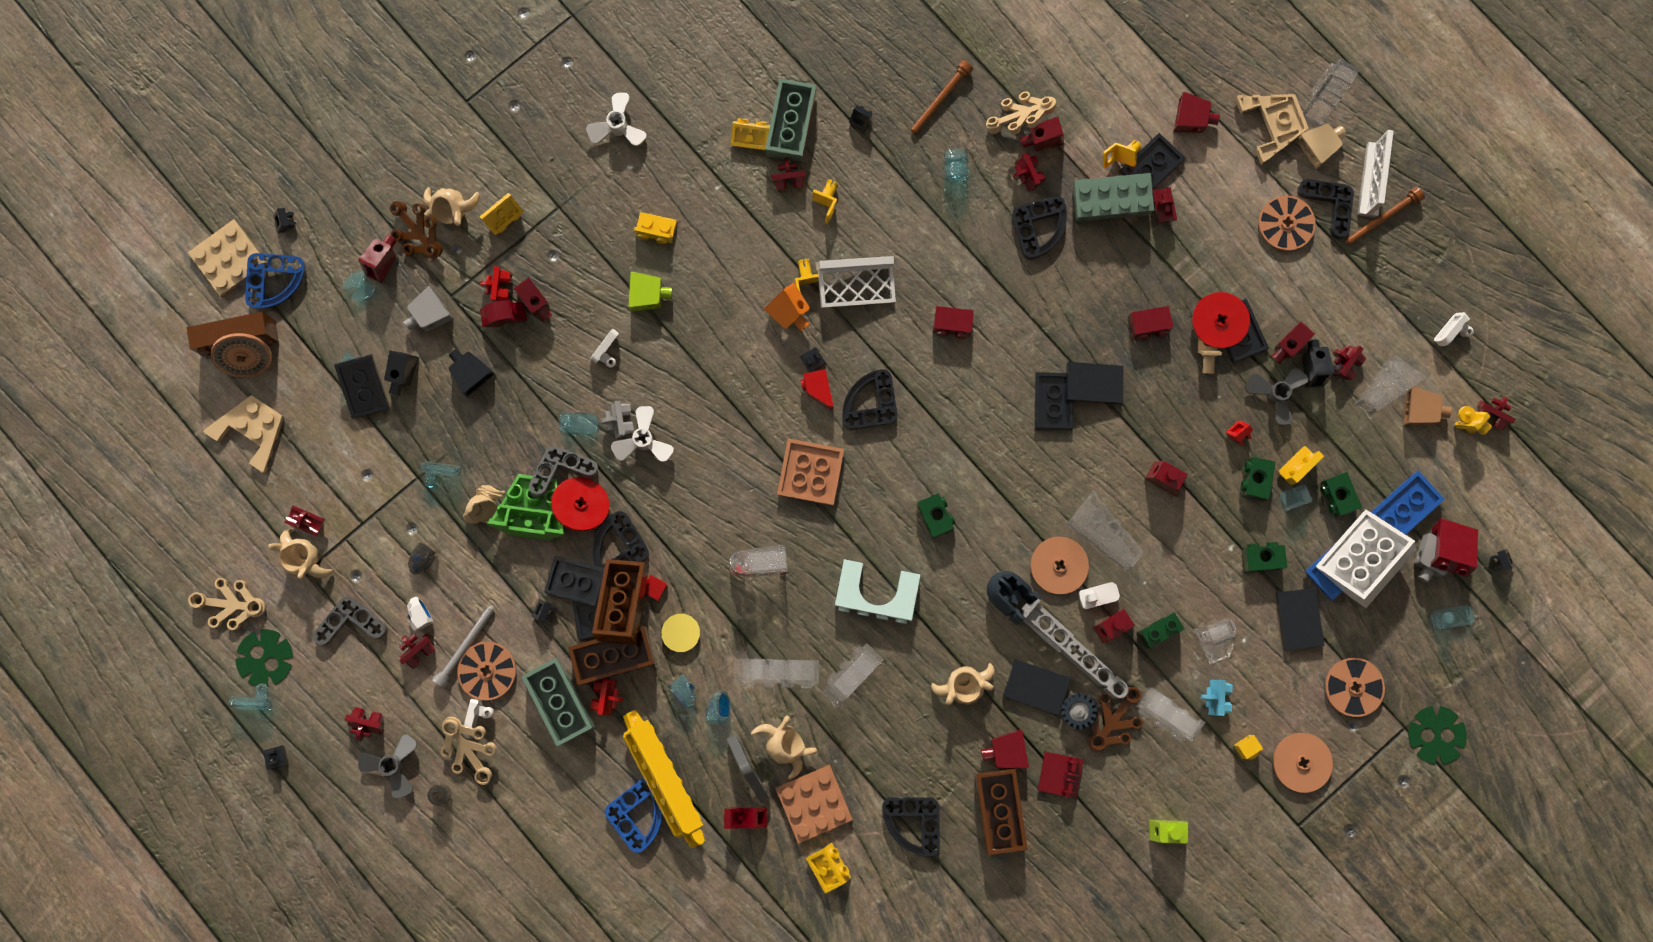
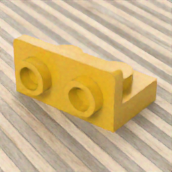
[730,118,770,150]
[480,193,524,235]
[634,212,677,244]
[1278,446,1324,485]
[806,843,851,894]

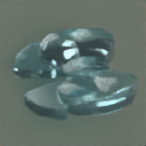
[343,270,375,302]

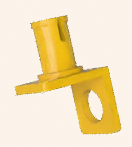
[1103,140,1142,169]
[812,180,838,225]
[795,259,819,293]

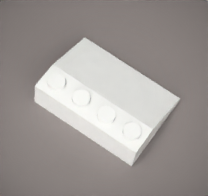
[1316,510,1416,608]

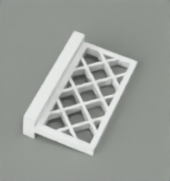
[1357,130,1394,218]
[816,256,896,308]

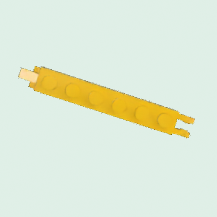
[623,710,705,848]

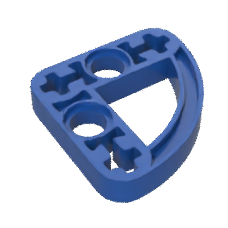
[245,253,306,309]
[605,778,663,853]

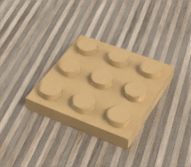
[188,219,267,298]

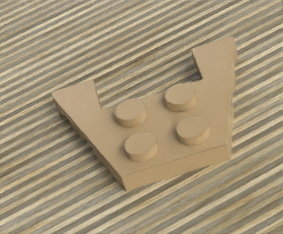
[1235,94,1309,164]
[203,395,284,473]

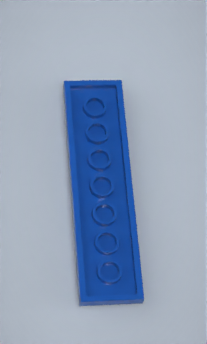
[1304,471,1445,601]

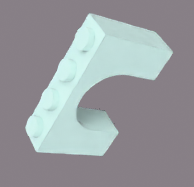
[835,559,920,624]

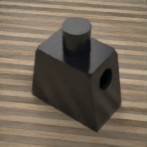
[1302,339,1335,388]
[448,349,495,397]
[384,350,419,395]

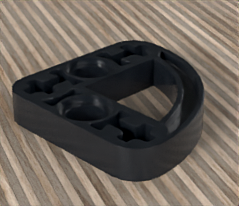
[1012,196,1067,260]
[842,369,897,430]
[592,511,649,568]
[882,797,940,856]

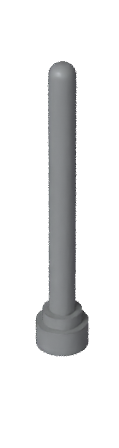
[432,606,494,688]

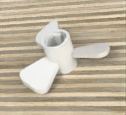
[586,93,647,146]
[611,406,674,462]

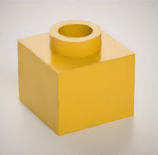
[1233,735,1263,760]

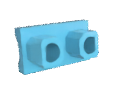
[1201,680,1233,716]

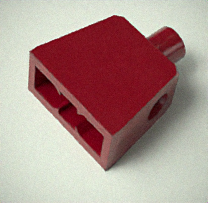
[1173,92,1220,133]
[1020,116,1064,151]
[358,235,397,283]
[513,277,552,322]
[1271,321,1315,364]
[1145,461,1188,497]
[1092,608,1135,644]
[981,730,1029,768]

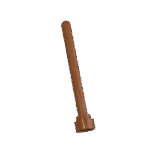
[911,60,973,134]
[1346,187,1425,245]

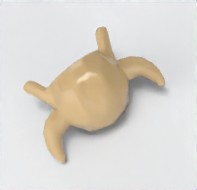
[423,187,479,226]
[268,528,333,580]
[931,663,995,705]
[751,716,817,780]

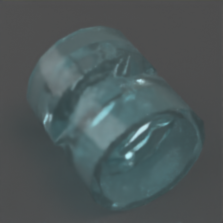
[944,149,969,182]

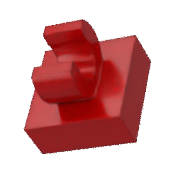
[1225,420,1253,446]

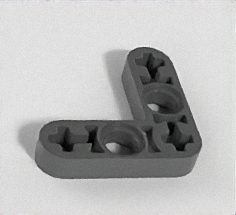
[529,446,598,498]
[313,597,388,645]
[727,734,770,804]

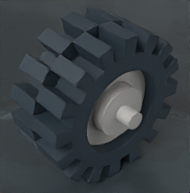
[1061,693,1099,729]

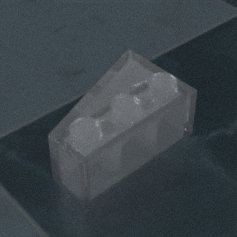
[1135,687,1205,742]

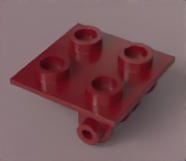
[1038,751,1083,798]

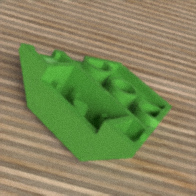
[487,474,564,540]

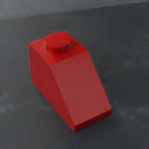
[800,369,834,410]

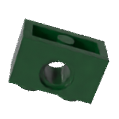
[1240,457,1276,501]
[1320,472,1362,518]
[917,493,956,539]
[1242,542,1288,572]
[1137,612,1185,649]

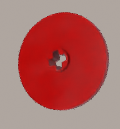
[1192,292,1250,349]
[551,477,609,532]

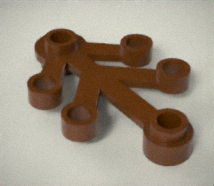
[390,201,443,259]
[1088,687,1143,752]

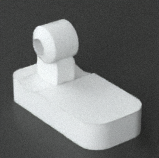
[1434,312,1474,346]
[590,329,619,368]
[1078,582,1120,610]
[462,699,494,739]

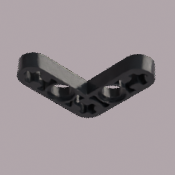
[1297,179,1354,239]

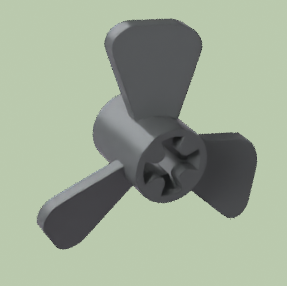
[1245,368,1309,425]
[358,734,417,799]

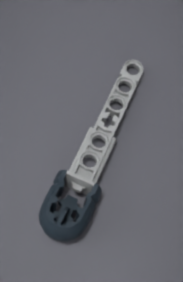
[987,571,1128,699]

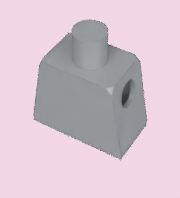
[403,286,453,332]
[1414,533,1448,583]

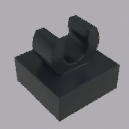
[849,105,873,131]
[273,208,296,233]
[800,347,826,373]
[1490,548,1514,571]
[532,599,557,622]
[263,745,289,770]

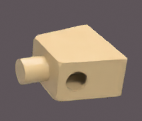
[1296,124,1346,169]

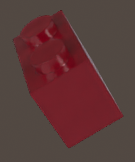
[933,306,974,339]
[1128,306,1174,340]

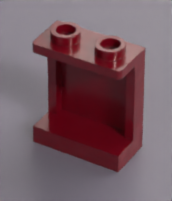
[1431,518,1478,577]

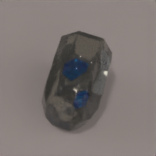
[408,542,438,575]

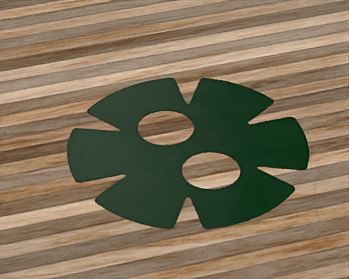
[235,629,293,687]
[1408,706,1467,764]

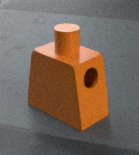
[764,283,809,331]

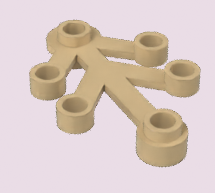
[986,92,1057,135]
[188,578,266,630]
[441,717,497,785]

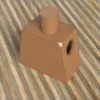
[1402,387,1452,426]

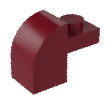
[479,300,527,327]
[723,807,767,829]

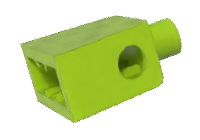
[628,272,673,311]
[1149,820,1188,844]

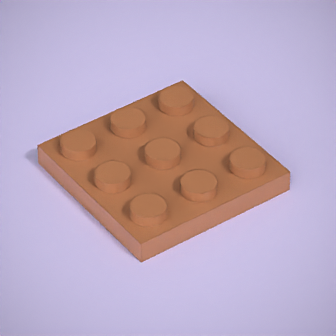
[777,439,844,506]
[776,765,853,843]

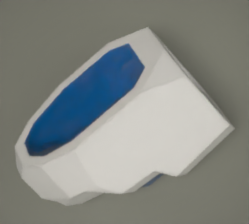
[407,597,433,632]

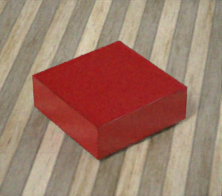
[645,575,668,601]

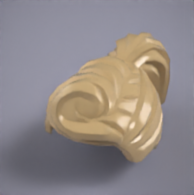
[463,485,505,524]

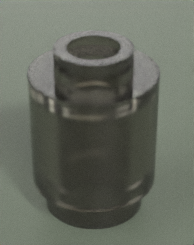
[427,784,452,805]

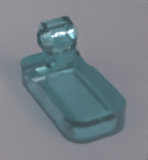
[559,413,599,434]
[420,462,461,488]
[1431,605,1474,630]
[229,684,272,710]

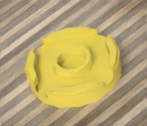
[662,614,700,652]

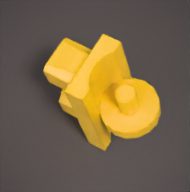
[1454,406,1492,435]

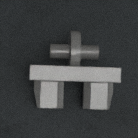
[601,401,634,439]

